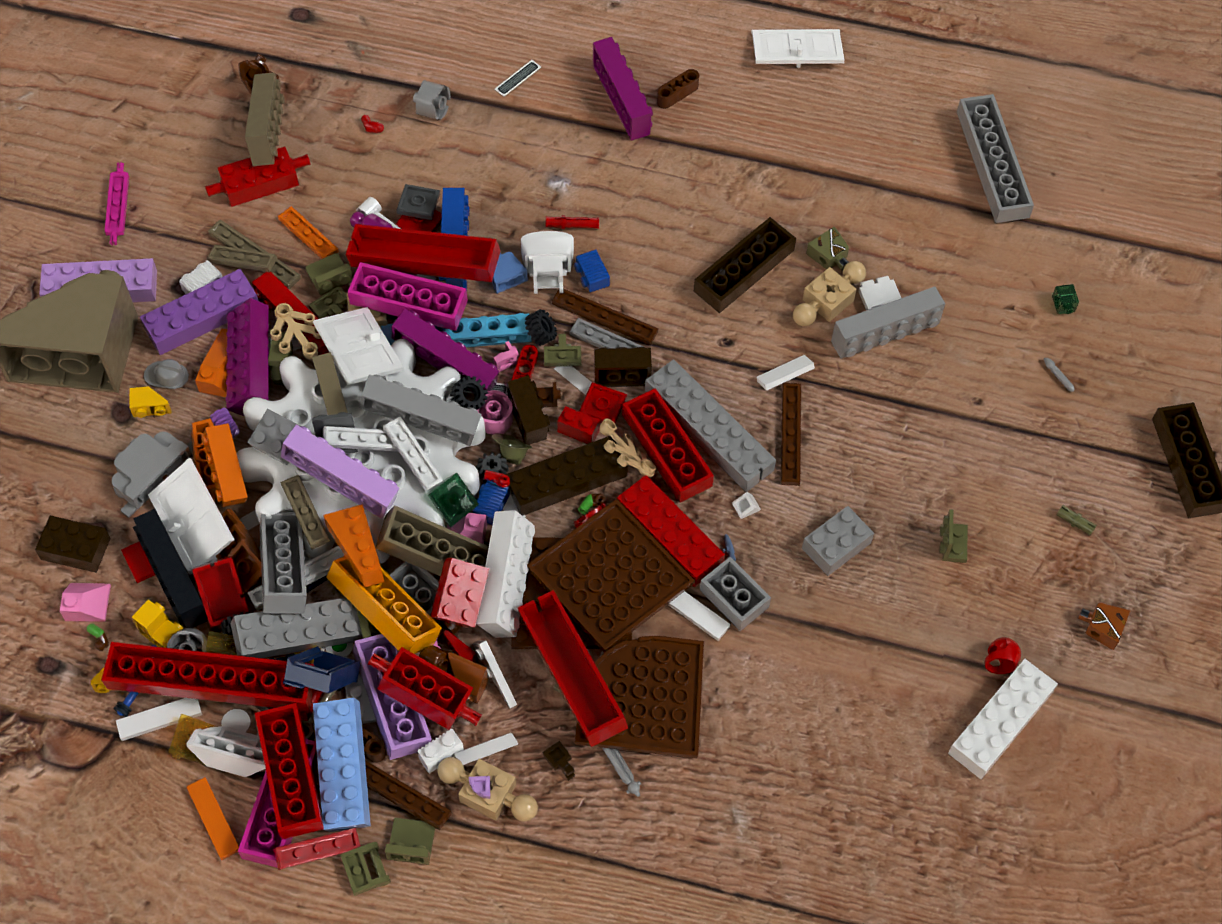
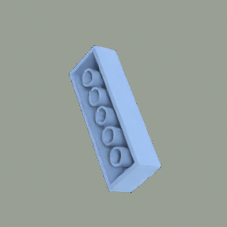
[313,698,371,832]

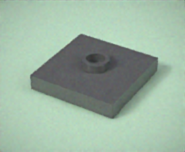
[397,184,440,220]

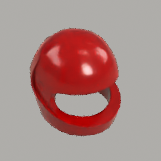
[984,637,1021,674]

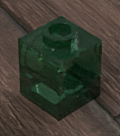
[1052,284,1079,314]

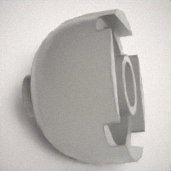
[167,628,210,652]

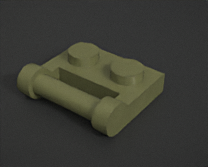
[340,842,391,896]

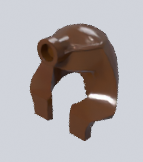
[238,54,279,94]

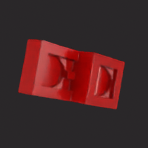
[121,542,155,583]

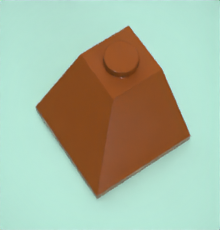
[448,652,488,704]

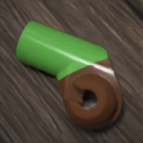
[578,493,605,515]
[87,623,109,651]

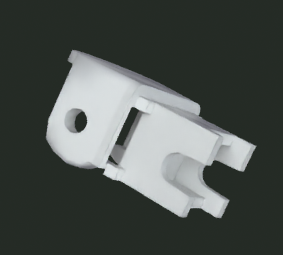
[521,231,574,294]

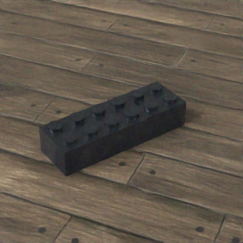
[133,509,208,628]

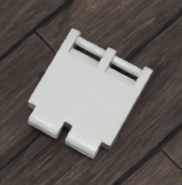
[858,276,901,311]

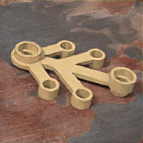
[270,303,321,359]
[599,418,656,477]

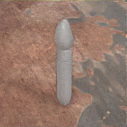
[1044,358,1075,392]

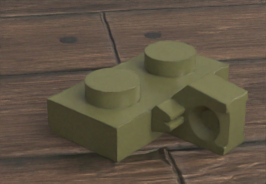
[309,286,347,319]
[544,334,581,366]

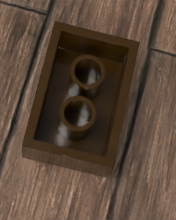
[594,347,652,387]
[506,375,550,445]
[35,515,111,573]

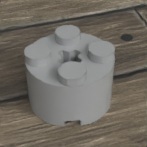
[413,80,451,120]

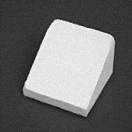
[732,492,761,519]

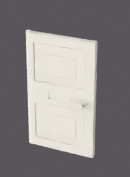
[751,29,844,68]
[313,307,404,385]
[148,458,234,576]

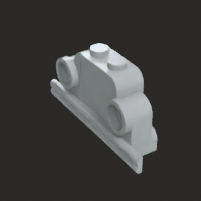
[112,432,193,518]

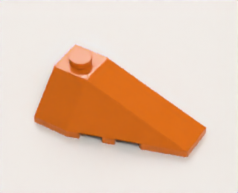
[195,328,228,397]

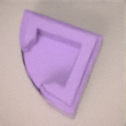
[469,776,490,799]

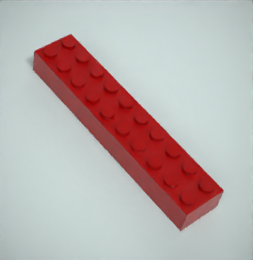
[101,642,314,712]

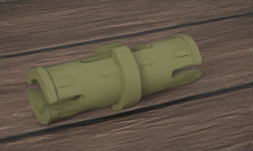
[1057,505,1097,536]

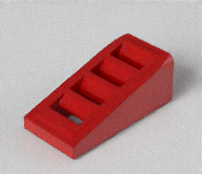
[443,630,478,663]

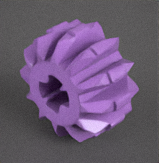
[210,408,239,438]

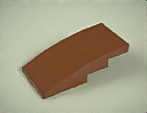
[216,508,262,595]

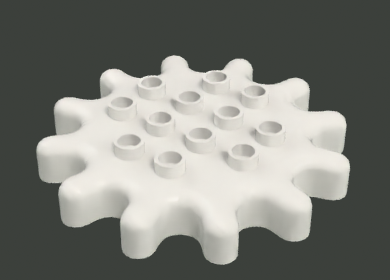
[236,339,485,564]

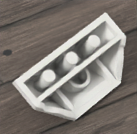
[187,726,266,777]

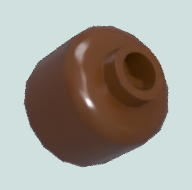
[419,645,450,671]

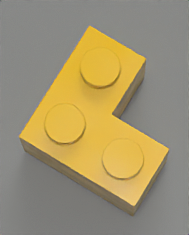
[132,599,183,648]

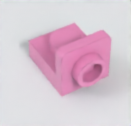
[493,341,519,372]

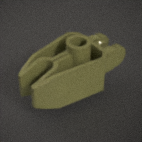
[268,332,293,386]

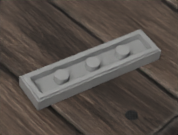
[570,318,644,348]

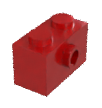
[557,406,600,444]

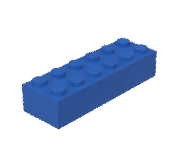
[439,188,470,290]

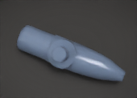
[722,534,736,561]

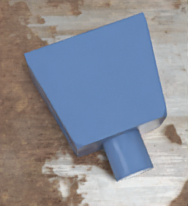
[492,252,528,294]

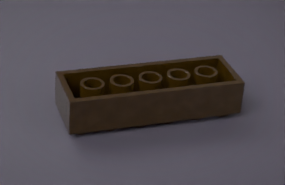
[693,217,796,314]
[1152,402,1222,519]
[506,436,628,516]

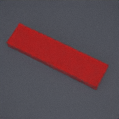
[273,828,361,870]

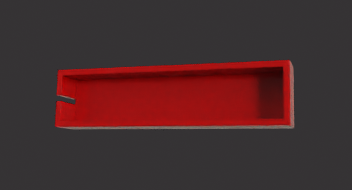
[346,224,500,282]
[518,590,628,747]

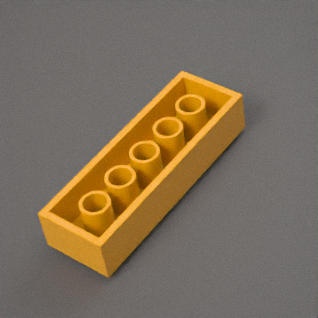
[326,556,442,654]

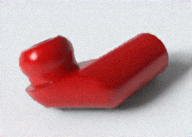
[361,115,384,133]
[483,470,510,488]

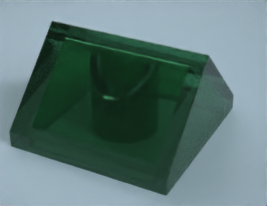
[428,473,479,527]

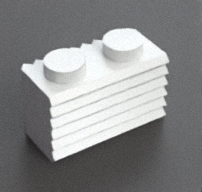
[179,260,223,294]
[418,729,464,774]

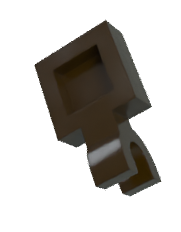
[542,741,575,781]

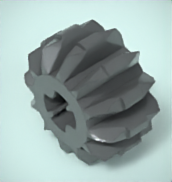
[476,452,509,484]

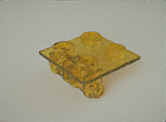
[168,714,218,766]

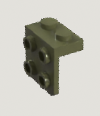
[306,253,353,295]

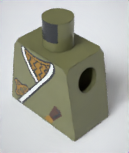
[806,227,849,270]

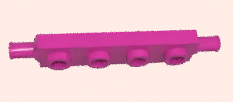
[104,162,129,245]

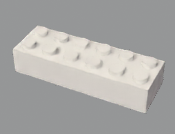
[476,510,535,638]
[948,659,1058,779]

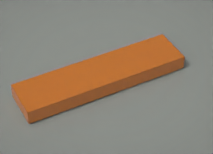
[278,206,339,259]
[186,777,239,860]

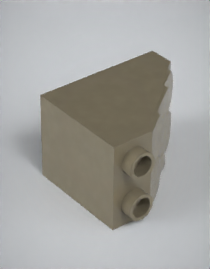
[0,270,138,393]

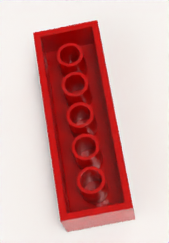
[622,388,714,503]
[617,475,725,588]
[255,703,324,840]

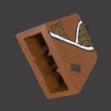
[1078,603,1130,650]

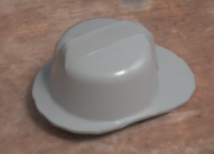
[144,359,189,389]

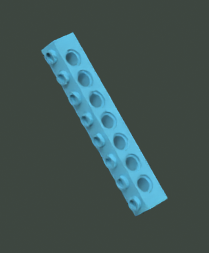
[381,313,532,347]

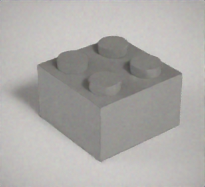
[247,408,301,465]

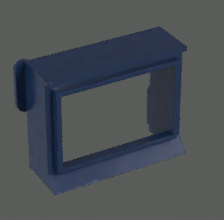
[283,646,361,693]

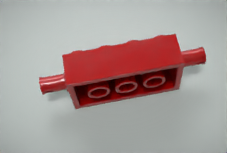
[205,146,311,207]
[368,647,482,730]

